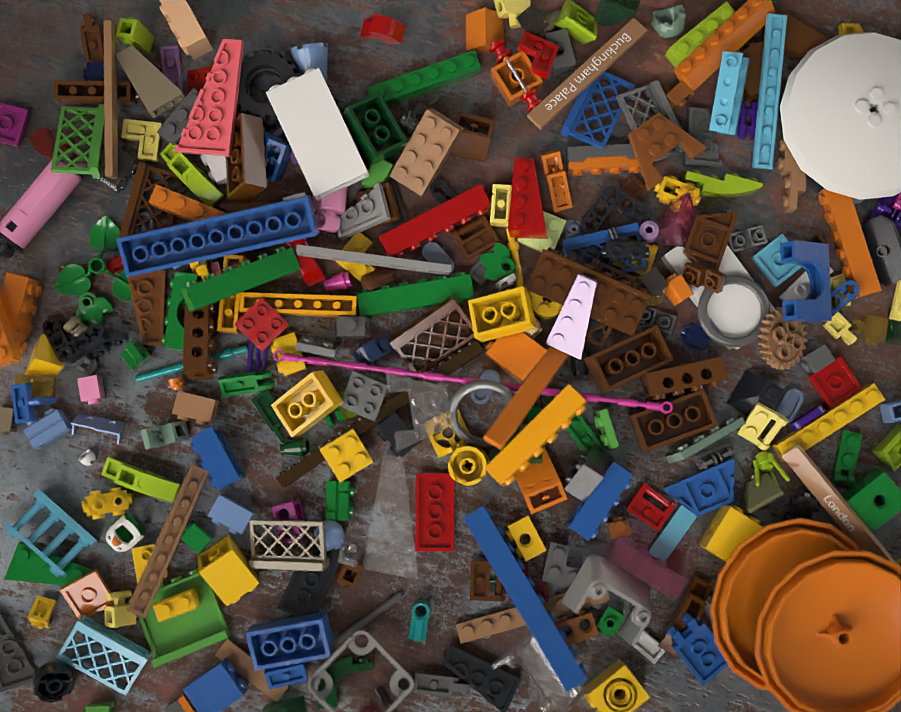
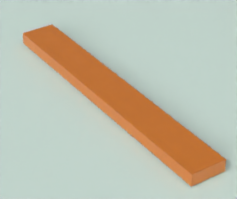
[484,346,569,449]

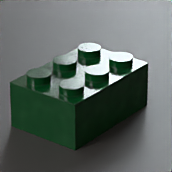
[342,93,408,166]

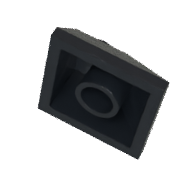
[726,371,784,416]

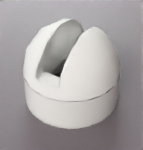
[78,449,96,466]

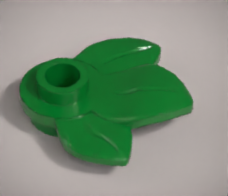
[479,242,516,280]
[75,292,114,325]

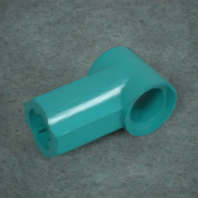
[409,600,430,641]

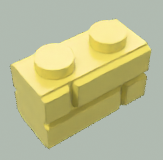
[490,184,512,227]

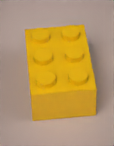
[468,286,536,342]
[271,370,344,437]

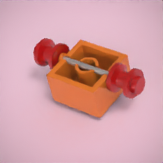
[489,38,543,112]

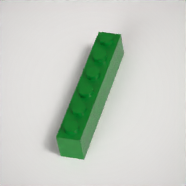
[367,50,481,107]
[181,246,301,312]
[357,272,474,318]

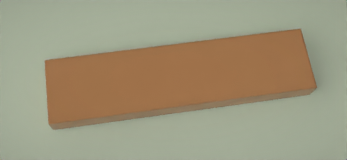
[215,638,290,702]

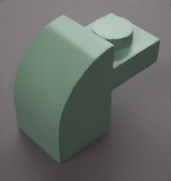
[141,420,190,449]

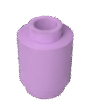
[639,221,659,243]

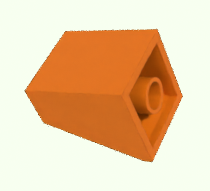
[485,332,547,383]

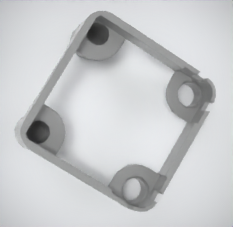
[308,630,414,712]

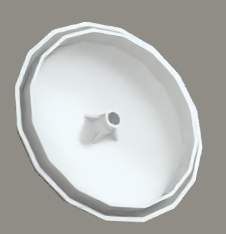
[780,32,901,200]

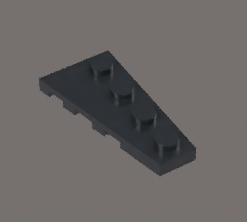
[442,644,522,712]

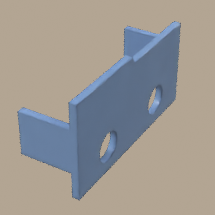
[71,413,126,444]

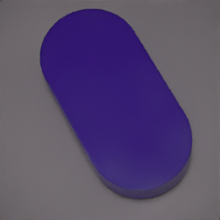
[790,404,826,431]

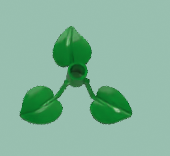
[54,216,133,301]

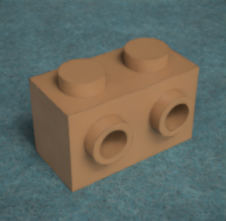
[172,391,219,426]

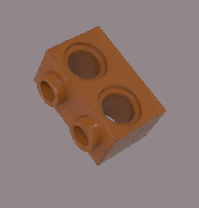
[553,609,599,646]

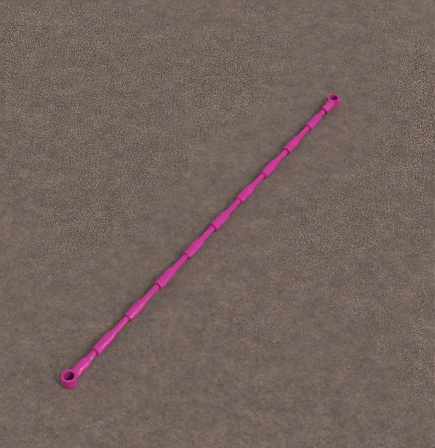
[273,350,673,414]

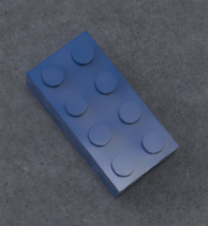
[565,461,633,541]
[246,611,336,670]

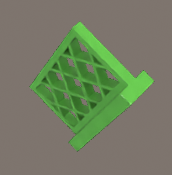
[51,104,105,179]

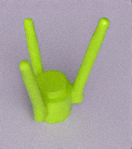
[752,451,790,486]

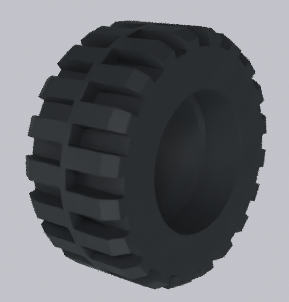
[237,50,300,128]

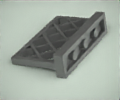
[616,80,685,164]

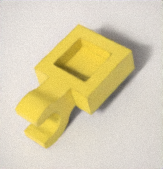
[823,312,857,346]

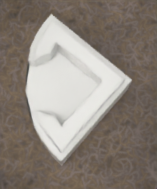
[496,273,517,290]

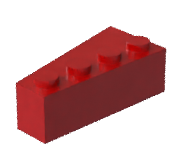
[508,158,548,239]

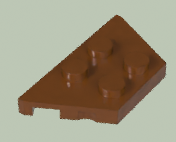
[682,211,739,271]

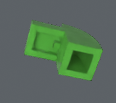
[362,160,394,189]

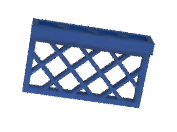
[561,72,634,150]
[562,222,647,275]

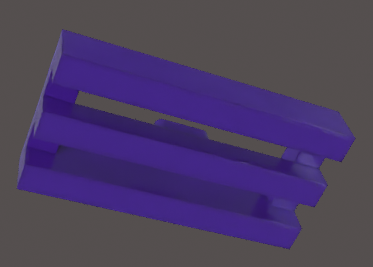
[246,339,269,373]

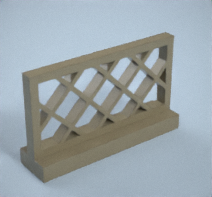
[249,519,330,571]

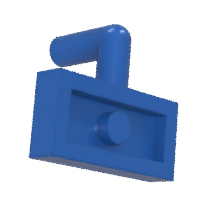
[11,383,56,424]

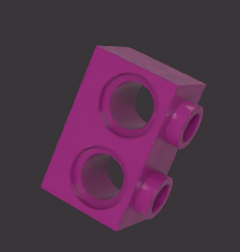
[271,500,309,544]

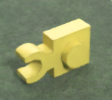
[830,274,851,307]

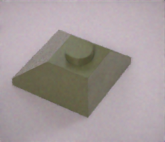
[739,472,784,513]

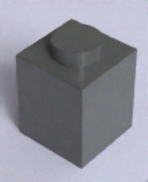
[800,344,835,374]

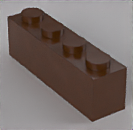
[54,80,136,105]

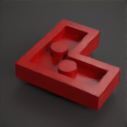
[517,31,559,79]

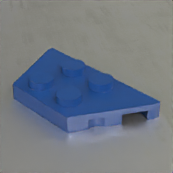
[664,458,735,517]

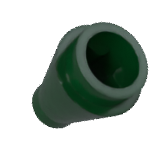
[280,437,310,456]

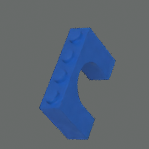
[780,241,832,323]

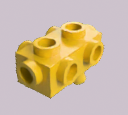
[654,175,701,211]
[82,487,132,519]

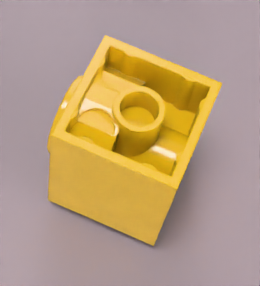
[698,504,764,562]
[583,659,650,712]

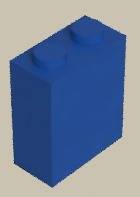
[183,658,248,712]

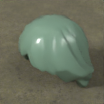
[651,5,686,38]

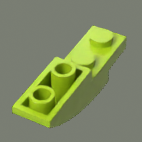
[160,143,224,207]
[682,170,763,198]
[101,457,181,502]

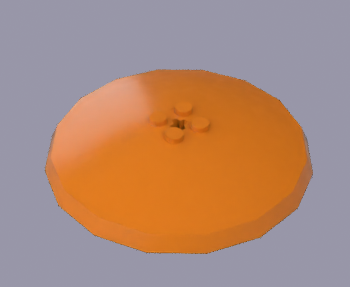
[711,518,861,690]
[755,551,901,712]

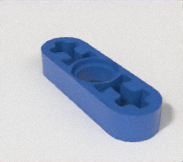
[819,281,860,323]

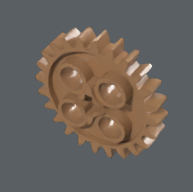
[758,307,808,370]

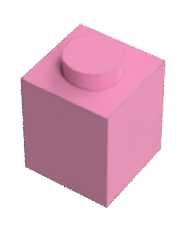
[77,375,106,405]

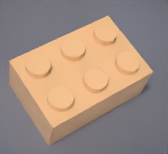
[159,0,213,60]

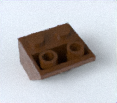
[450,112,495,163]

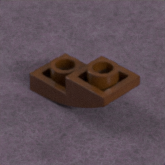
[683,262,726,293]

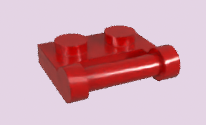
[625,481,677,532]

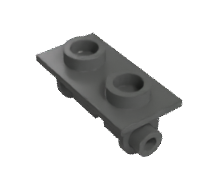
[397,110,419,138]

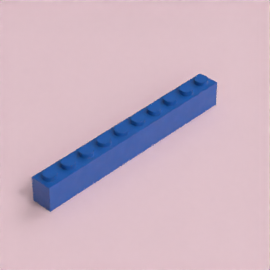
[463,506,588,692]

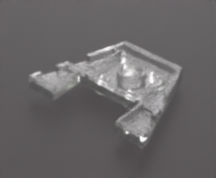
[386,373,452,451]

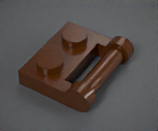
[450,214,500,261]
[470,561,505,602]

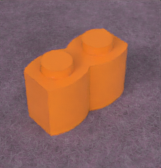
[661,273,694,306]

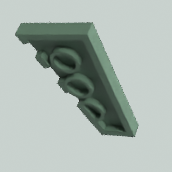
[665,417,746,463]

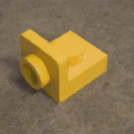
[189,259,212,281]
[28,595,57,629]

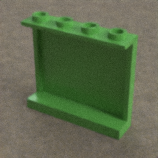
[129,568,231,668]

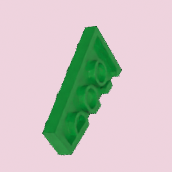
[4,542,93,586]

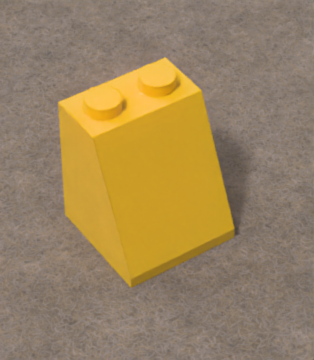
[197,534,259,606]

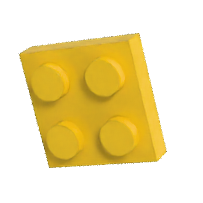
[319,428,373,482]

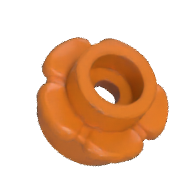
[168,376,187,391]

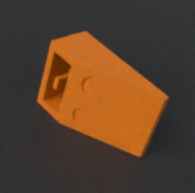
[515,447,568,514]

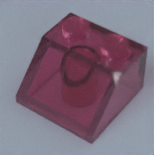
[658,193,696,247]

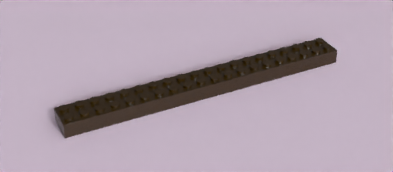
[276,341,484,488]

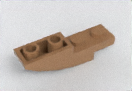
[777,137,806,213]

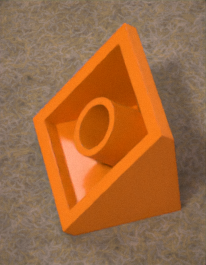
[466,8,504,52]

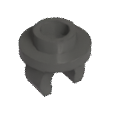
[77,355,98,375]

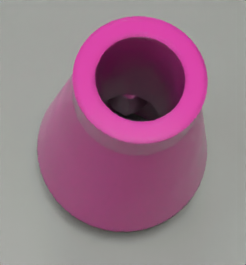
[324,271,353,292]

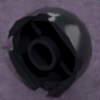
[33,661,75,703]

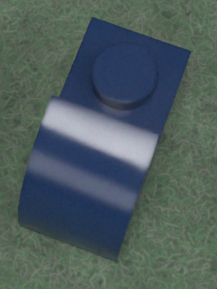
[352,333,396,366]

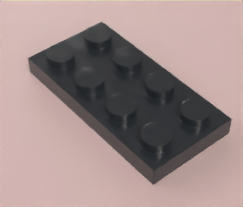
[278,538,346,617]

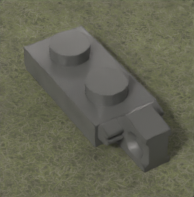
[413,672,468,697]

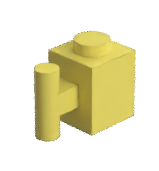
[104,590,137,628]

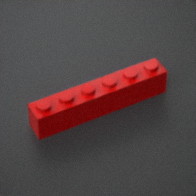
[378,184,491,258]

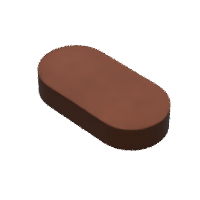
[360,267,397,290]

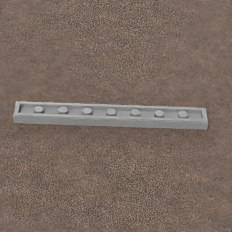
[296,244,452,275]

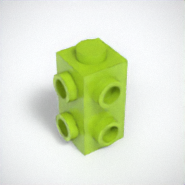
[115,17,154,54]

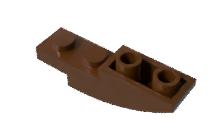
[658,576,712,656]

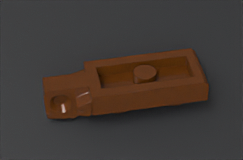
[80,13,104,67]

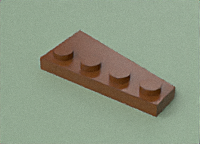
[128,270,165,347]

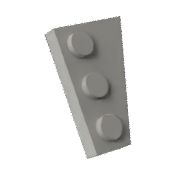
[337,182,391,240]

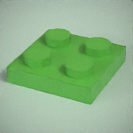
[593,409,619,449]

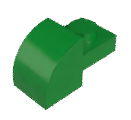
[120,340,151,373]

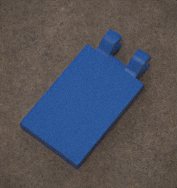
[666,613,728,686]

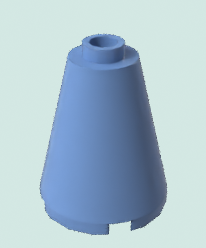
[291,43,328,82]

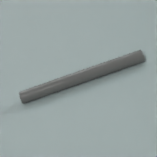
[336,591,404,643]

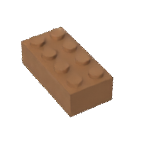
[389,108,464,196]

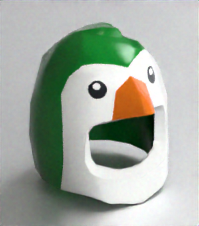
[106,513,146,552]

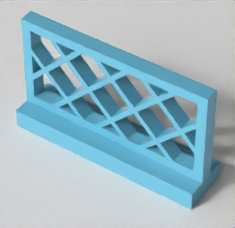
[56,614,151,696]

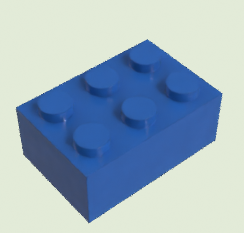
[191,426,246,490]

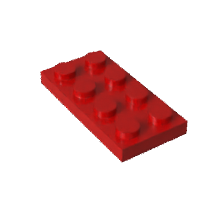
[415,473,454,551]

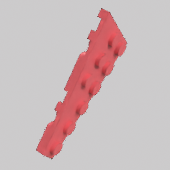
[174,39,244,157]

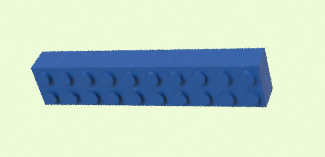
[116,195,319,277]

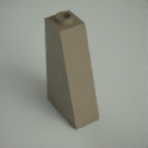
[115,45,185,118]

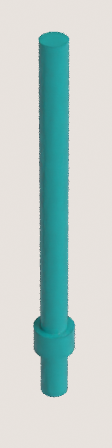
[135,345,248,383]

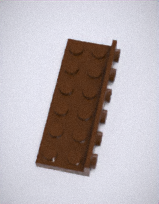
[526,247,652,336]

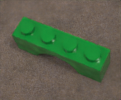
[162,272,201,351]

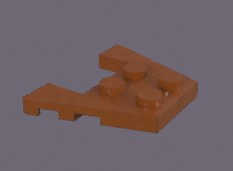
[628,113,707,191]

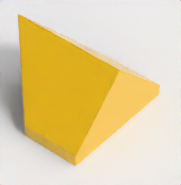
[24,334,65,375]

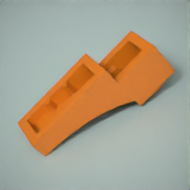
[539,149,573,212]

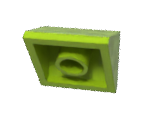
[554,0,598,44]
[872,424,901,472]

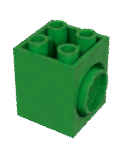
[841,468,901,532]

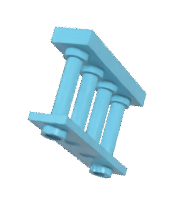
[709,51,750,135]
[4,489,98,578]

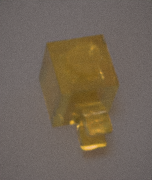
[849,315,889,345]

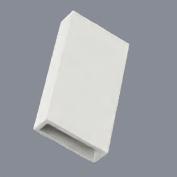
[266,68,369,200]
[661,239,775,350]

